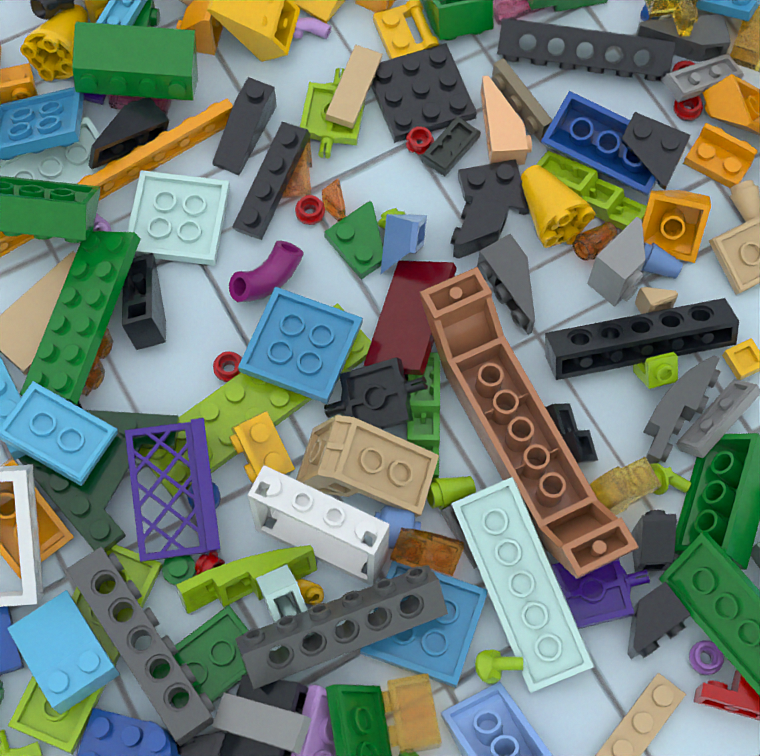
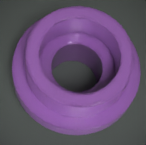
[689,640,724,675]

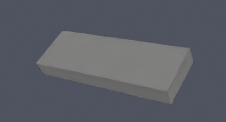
[662,53,744,102]
[676,379,760,458]
[212,693,312,754]

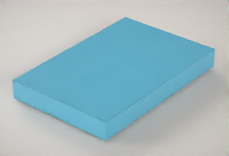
[0,381,118,486]

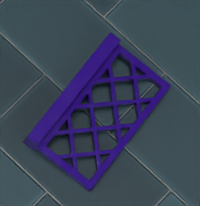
[125,418,221,562]

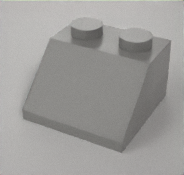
[587,217,646,307]

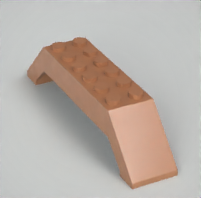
[420,267,638,579]

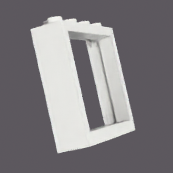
[0,464,44,607]
[248,465,390,586]

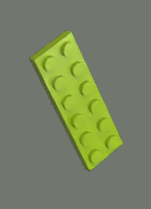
[8,545,162,755]

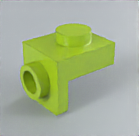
[633,352,678,389]

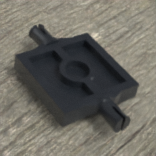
[324,357,428,430]

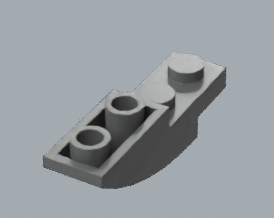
[642,355,721,467]

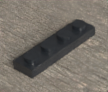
[232,122,311,240]

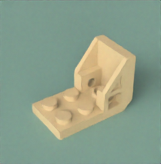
[296,415,439,517]

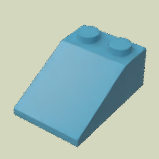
[7,590,120,715]

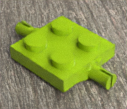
[300,68,366,159]

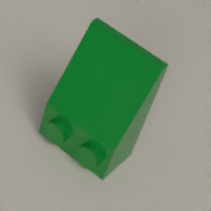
[421,0,494,40]

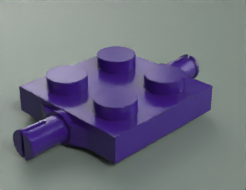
[551,558,650,629]

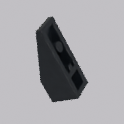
[212,77,277,175]
[88,97,169,169]
[122,253,166,350]

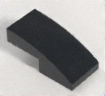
[545,403,598,464]

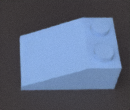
[440,682,552,756]

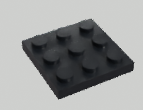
[371,43,477,143]

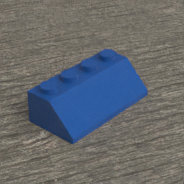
[541,91,658,196]

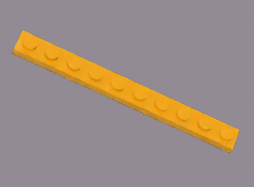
[0,98,233,257]

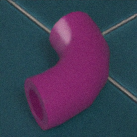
[229,240,304,302]

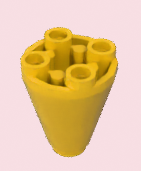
[20,4,89,81]
[521,165,596,248]

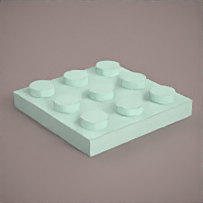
[127,170,230,266]

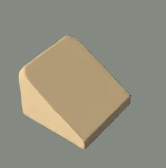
[635,287,678,314]

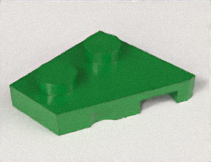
[324,201,383,280]

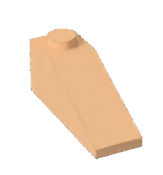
[480,76,532,165]

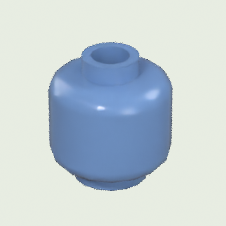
[374,505,421,551]

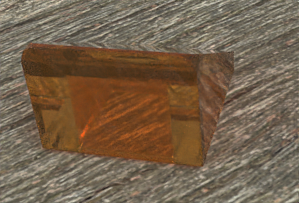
[322,179,345,222]

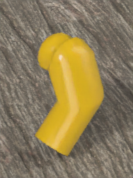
[296,578,324,605]

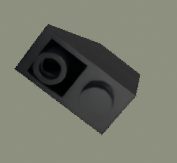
[450,193,510,259]
[631,510,677,572]
[627,582,691,660]

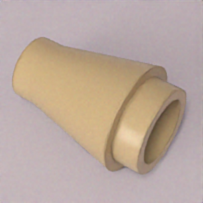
[730,180,760,222]

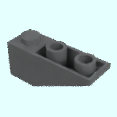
[636,14,731,62]
[477,234,535,335]

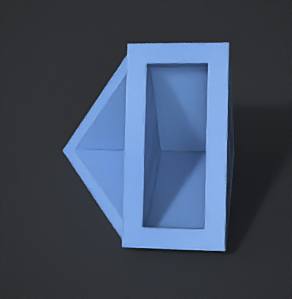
[380,214,427,275]

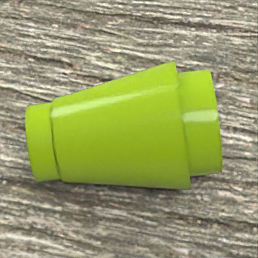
[427,476,476,510]

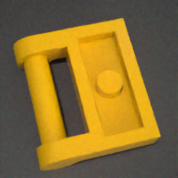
[373,0,440,59]

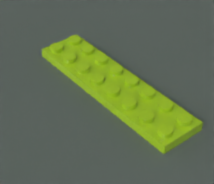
[138,303,371,498]

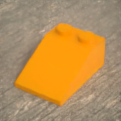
[0,457,74,578]

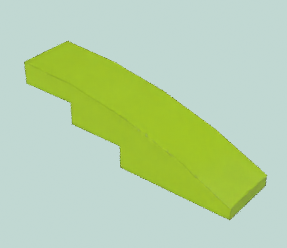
[536,150,647,230]
[176,545,317,614]

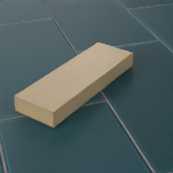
[325,44,383,129]

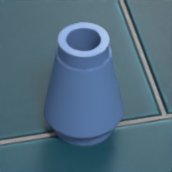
[641,242,683,279]

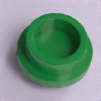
[162,556,196,586]

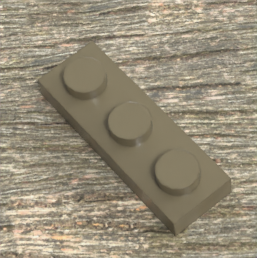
[491,58,552,142]

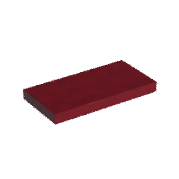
[363,260,457,376]

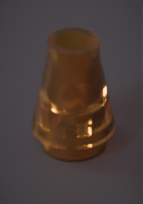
[573,222,617,261]

